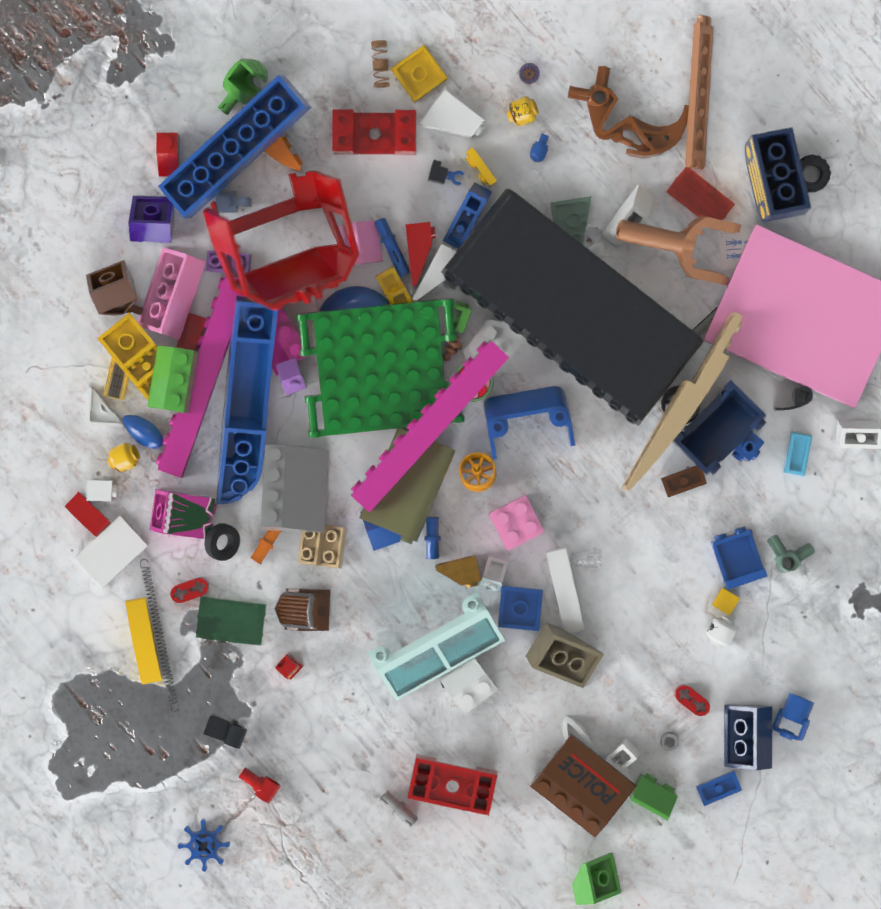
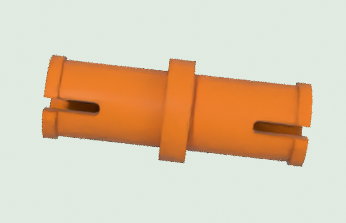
[250,530,281,565]

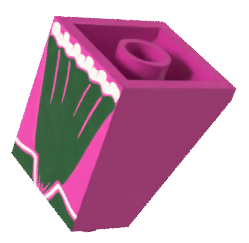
[149,489,216,539]

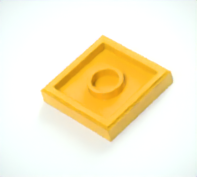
[391,45,448,103]

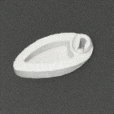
[562,716,592,749]

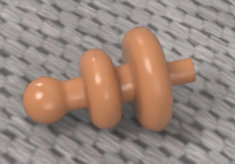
[443,336,463,361]

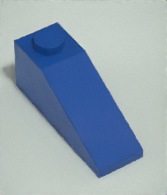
[443,182,492,249]

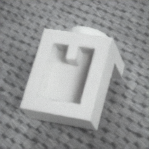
[480,556,508,591]

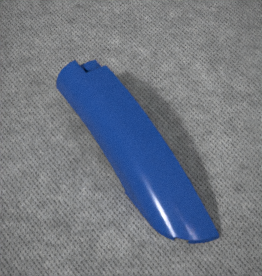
[216,296,278,504]

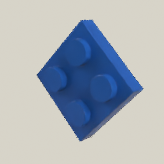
[498,586,543,631]

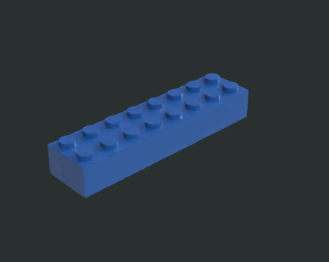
[158,75,312,218]

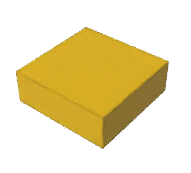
[711,588,740,616]

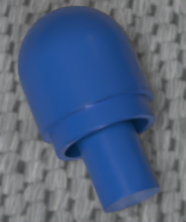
[530,133,549,162]

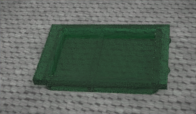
[196,596,266,645]

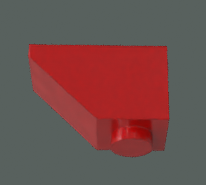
[156,133,180,177]

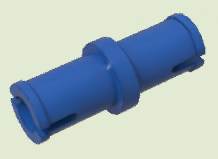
[424,517,441,559]

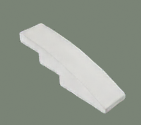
[546,547,585,633]

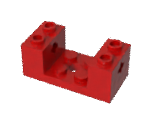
[332,109,416,155]
[407,754,498,816]

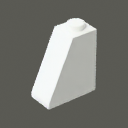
[420,90,485,139]

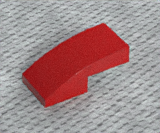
[64,492,110,537]

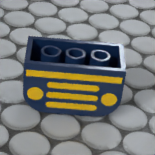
[745,127,811,223]

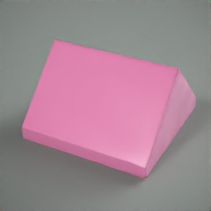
[338,220,383,266]

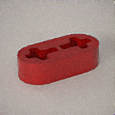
[170,577,209,603]
[674,684,710,716]

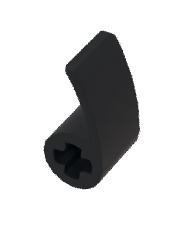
[773,386,813,411]
[204,715,248,749]

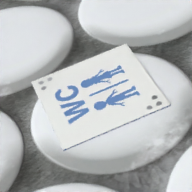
[718,229,752,270]

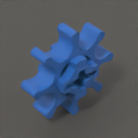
[178,818,230,872]

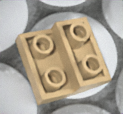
[298,525,347,568]

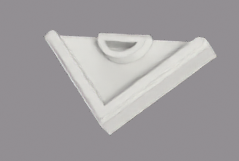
[86,387,125,428]

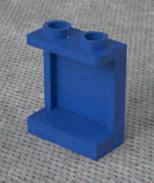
[711,526,767,590]

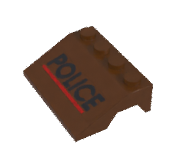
[530,734,637,837]

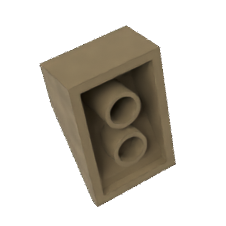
[526,622,604,688]

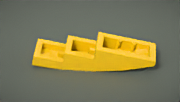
[375,266,413,304]
[125,597,162,684]

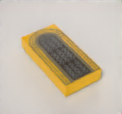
[103,358,129,400]

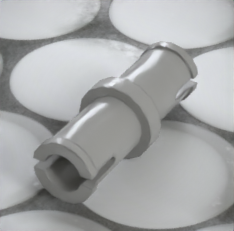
[379,790,418,827]

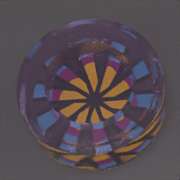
[519,63,540,85]

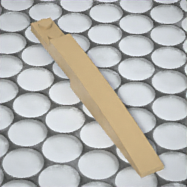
[621,312,743,491]

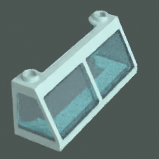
[368,592,505,701]

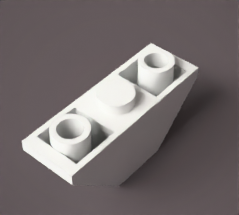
[601,184,654,247]

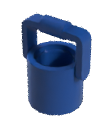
[772,692,814,741]

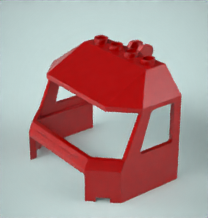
[203,170,359,310]

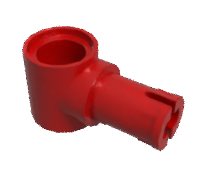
[239,767,281,804]

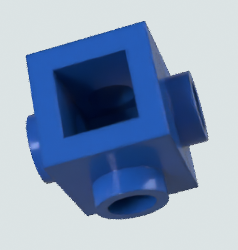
[732,432,765,462]

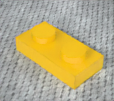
[465,147,497,187]

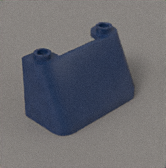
[672,380,767,475]

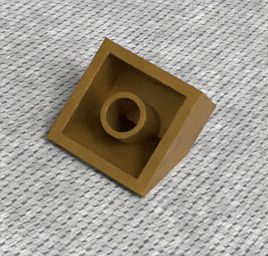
[435,555,482,588]

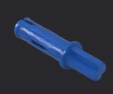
[375,218,411,278]

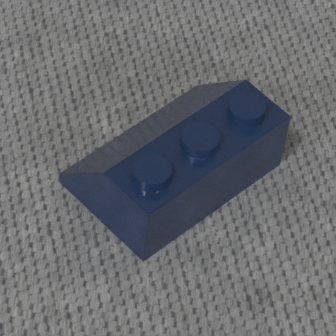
[724,705,772,771]

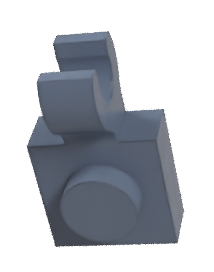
[215,191,252,213]

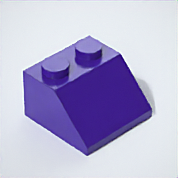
[128,196,174,243]

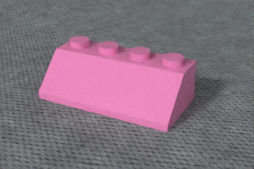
[138,247,206,340]

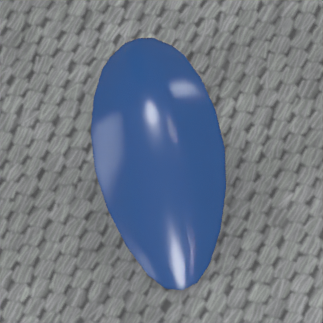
[123,415,164,449]

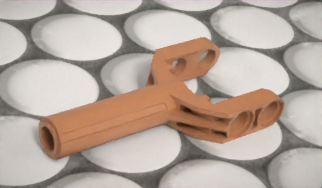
[616,216,742,285]

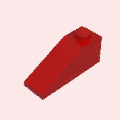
[405,222,436,288]

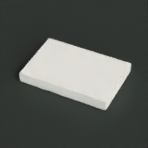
[75,515,149,588]

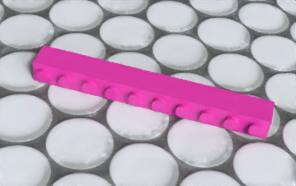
[156,275,245,478]
[351,340,510,513]

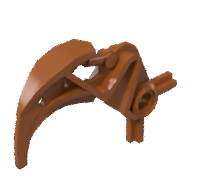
[567,66,689,159]

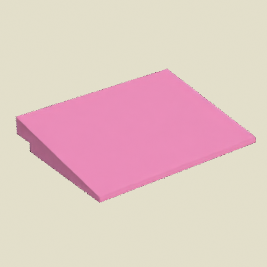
[703,225,881,409]

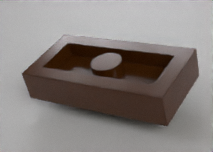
[661,465,707,498]

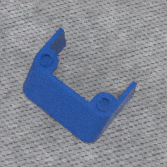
[484,386,575,460]

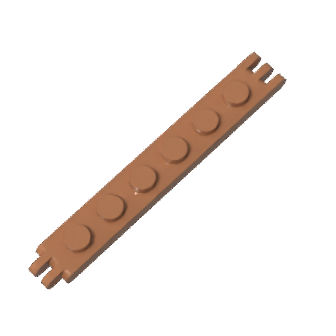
[685,14,713,170]

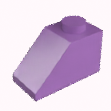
[276,358,307,395]

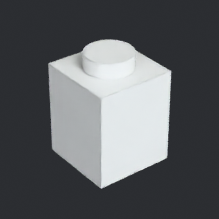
[86,480,118,502]

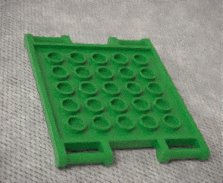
[296,298,465,438]

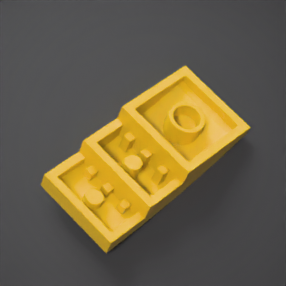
[97,313,157,401]

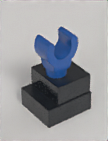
[427,160,464,186]

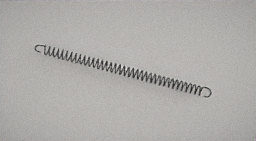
[140,559,179,712]

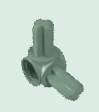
[767,535,815,573]

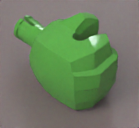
[218,59,268,115]

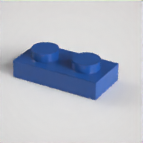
[696,770,742,806]

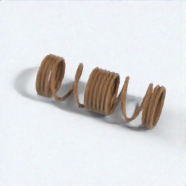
[371,40,390,88]

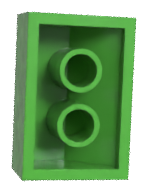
[147,346,199,414]

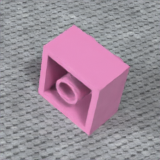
[488,495,544,551]

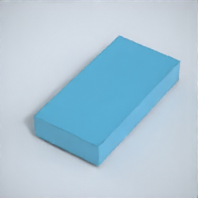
[784,432,812,476]

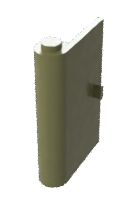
[359,428,455,545]

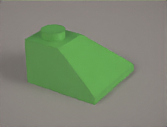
[572,853,621,905]

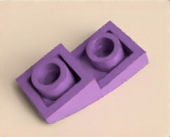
[206,250,252,274]

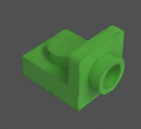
[452,301,472,334]

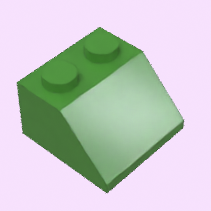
[629,773,678,821]

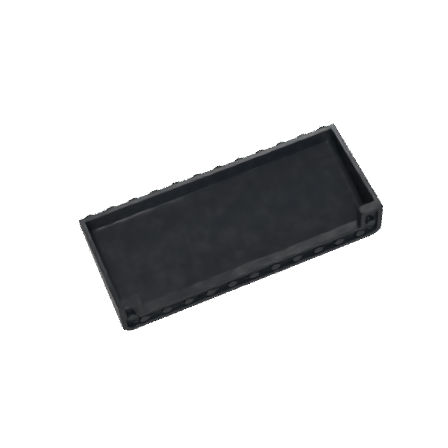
[441,189,703,426]

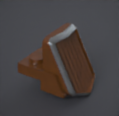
[274,588,330,631]

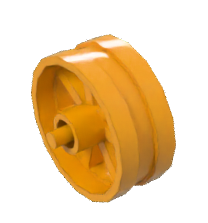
[458,452,497,492]

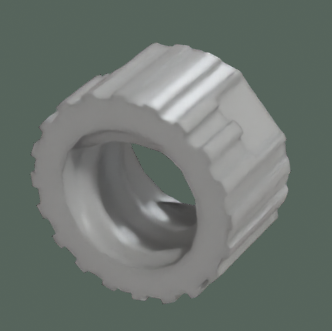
[660,732,679,751]

